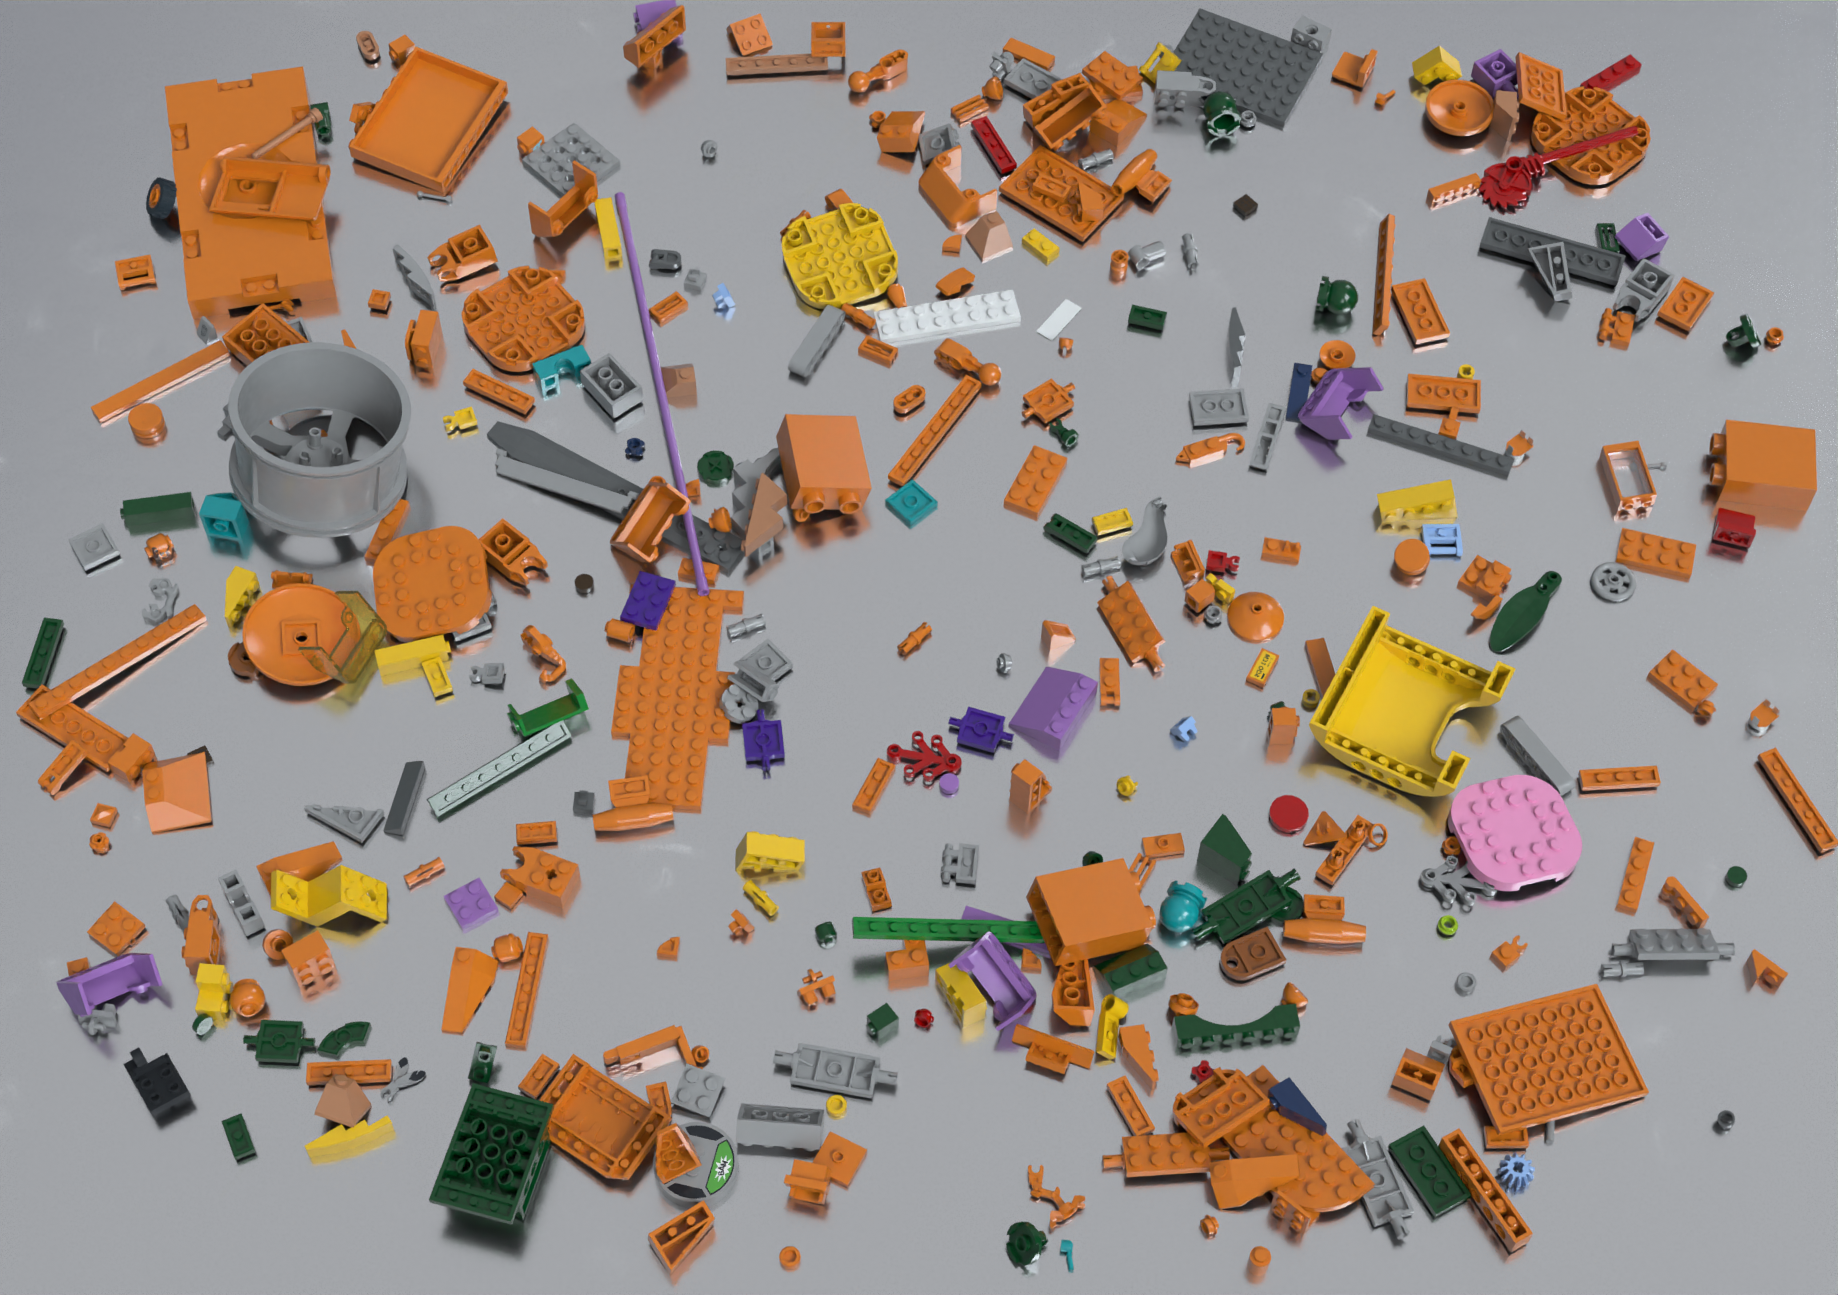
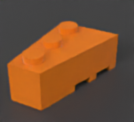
[1009,759,1052,814]
[648,1200,715,1275]

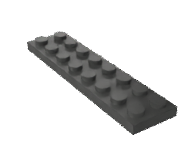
[1479,217,1626,286]

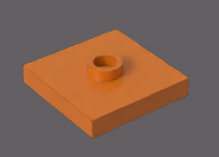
[812,1131,867,1188]

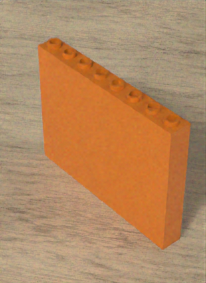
[348,47,508,193]

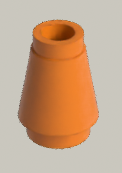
[887,283,907,309]

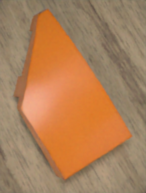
[1471,595,1503,620]

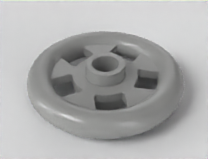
[1591,562,1636,601]

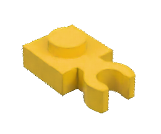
[443,406,478,431]
[1205,573,1235,604]

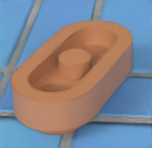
[356,31,380,60]

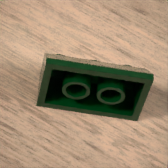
[1093,943,1168,998]

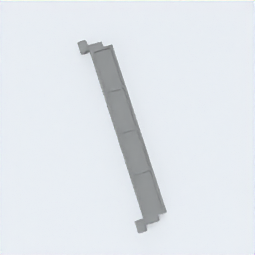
[495,448,640,514]

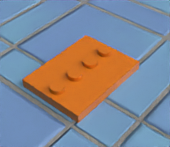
[1515,52,1567,120]

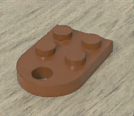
[1220,926,1287,980]

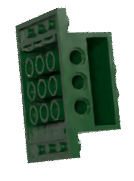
[429,1083,554,1225]

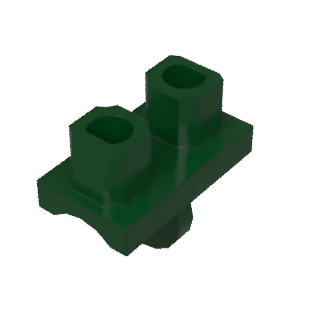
[468,1042,497,1083]

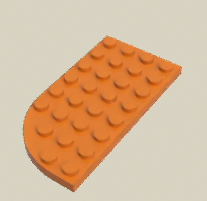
[1220,1065,1375,1212]

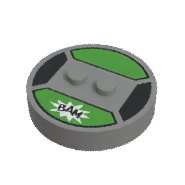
[653,1122,739,1208]

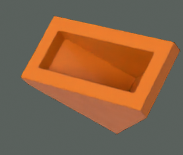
[1041,620,1076,651]

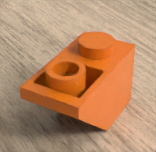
[1075,183,1104,222]

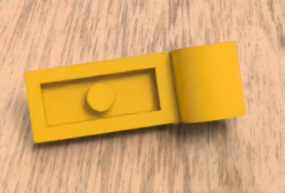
[1096,994,1129,1060]

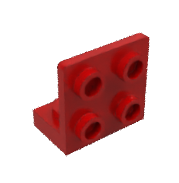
[1713,508,1756,548]

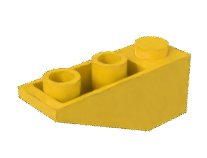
[225,566,259,628]

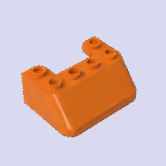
[1033,84,1107,151]
[610,482,691,563]

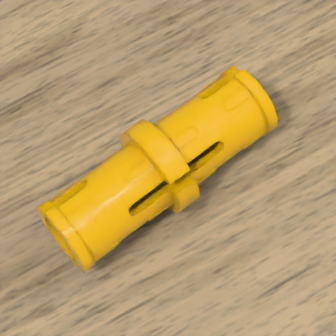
[743,880,779,916]

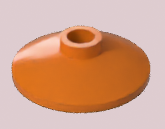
[1319,340,1356,369]

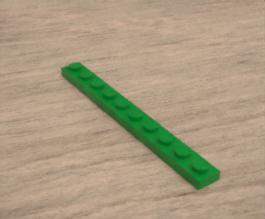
[852,917,1045,943]

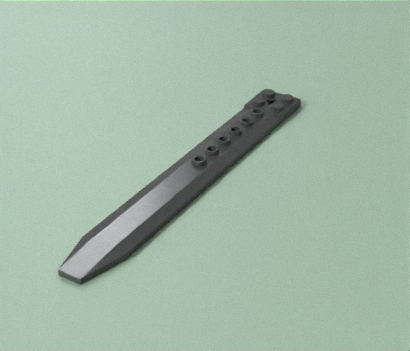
[487,421,745,573]

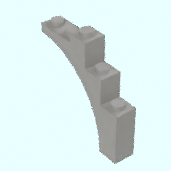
[731,447,781,556]

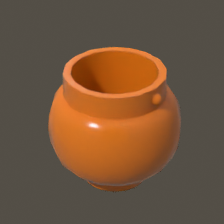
[230,979,266,1017]

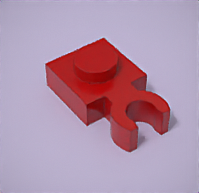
[1206,550,1240,572]

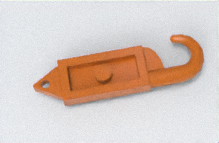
[1176,433,1245,465]

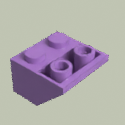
[1615,212,1669,261]

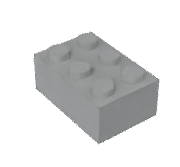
[580,353,643,418]

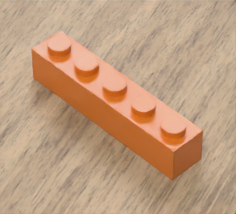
[1427,173,1481,203]

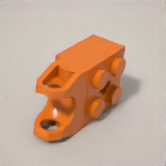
[427,225,498,282]
[479,518,548,586]
[500,846,580,909]
[181,895,221,975]

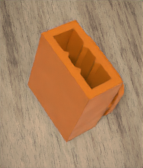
[405,310,442,368]

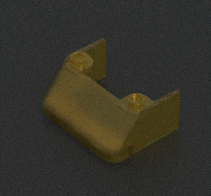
[298,591,387,684]

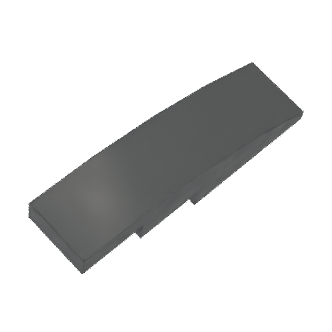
[1227,307,1246,378]

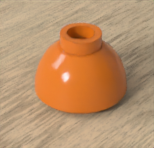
[982,76,1003,100]
[708,507,732,533]
[1281,982,1308,1008]

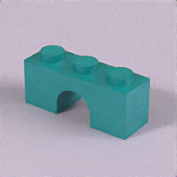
[532,345,591,390]

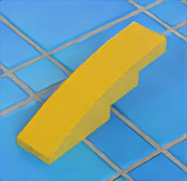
[304,1115,394,1157]

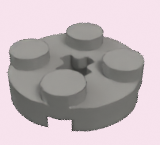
[719,685,759,724]

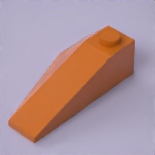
[256,841,342,898]
[1051,959,1095,1026]
[656,1123,702,1184]
[1209,1154,1300,1209]

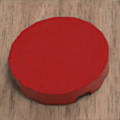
[1269,795,1309,833]

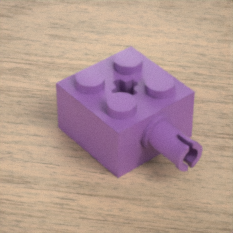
[1471,49,1519,99]

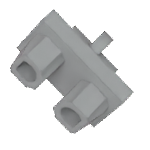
[989,52,1014,81]
[78,1003,117,1035]

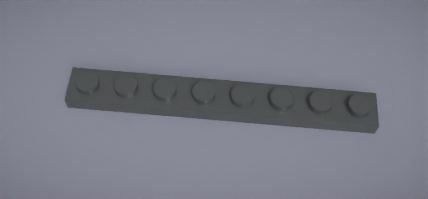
[1367,414,1514,476]

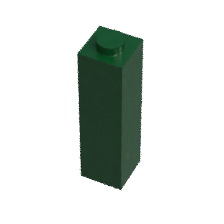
[120,492,195,526]

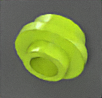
[1437,915,1458,935]

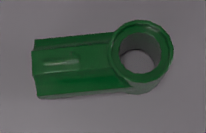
[310,102,331,136]

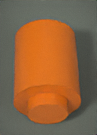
[604,618,635,643]
[1247,1246,1271,1276]

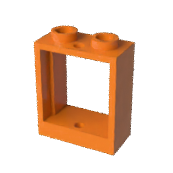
[811,22,845,57]

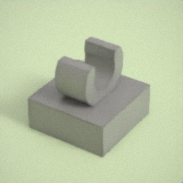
[684,267,707,291]
[1427,1035,1453,1063]

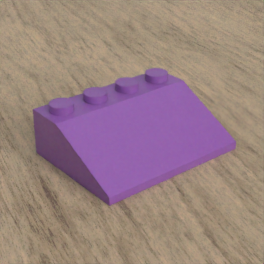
[1009,666,1098,751]

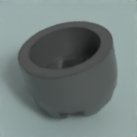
[1718,1110,1735,1129]

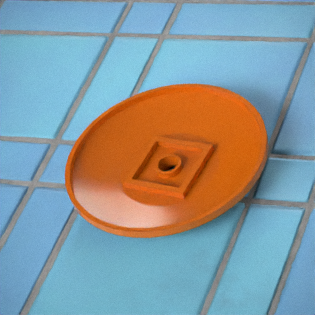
[242,583,360,686]

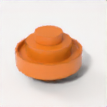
[262,929,294,960]
[1168,993,1199,1016]

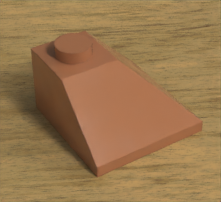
[965,211,1013,261]
[661,363,697,398]
[314,1074,371,1127]

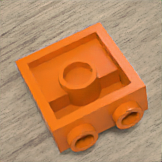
[1458,555,1512,603]

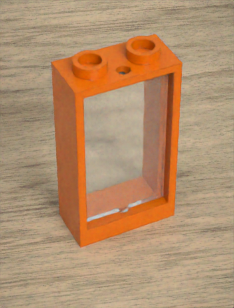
[1600,441,1657,510]

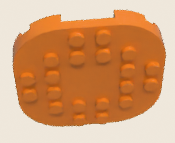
[1531,86,1651,185]
[462,266,585,372]
[373,526,492,643]

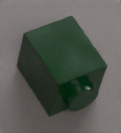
[866,1003,899,1039]

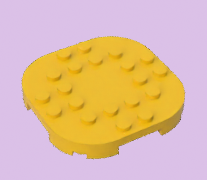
[782,203,898,309]

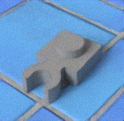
[469,663,505,684]

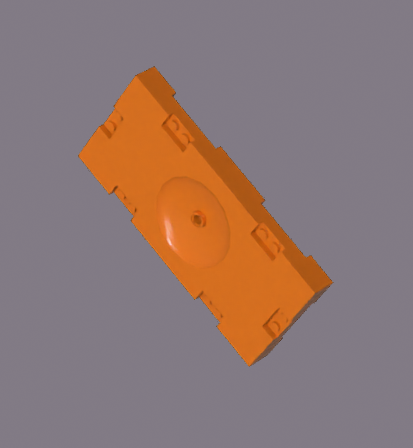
[165,66,337,319]

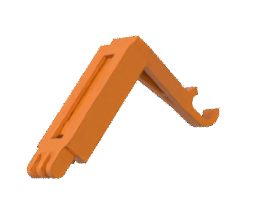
[603,1025,703,1069]

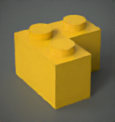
[1412,46,1462,86]
[195,963,233,1020]

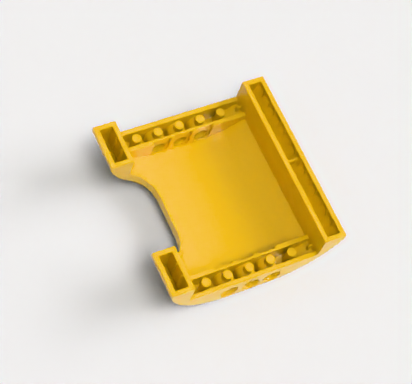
[1309,606,1516,797]

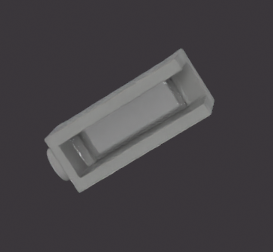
[727,660,780,702]

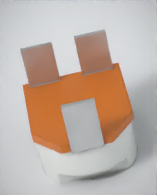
[1505,429,1534,461]
[1748,699,1780,732]

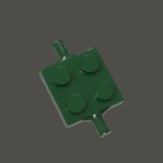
[243,1020,316,1063]

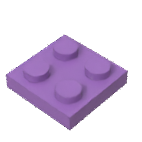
[443,878,499,930]

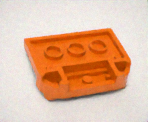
[1173,1067,1270,1149]

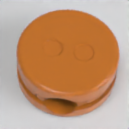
[128,403,165,439]
[1394,539,1430,576]

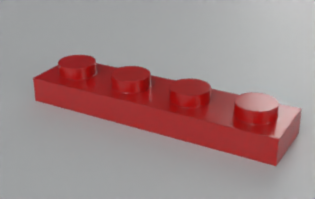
[1580,54,1642,90]
[971,116,1017,174]

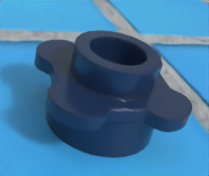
[625,438,645,456]

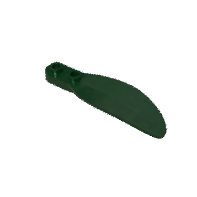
[1490,571,1562,652]

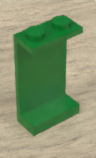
[507,678,589,737]

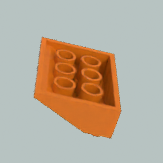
[222,303,310,366]

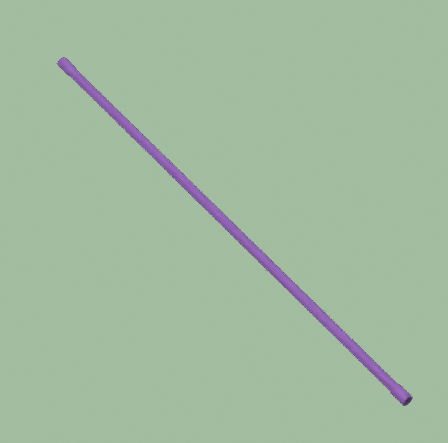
[614,192,709,596]

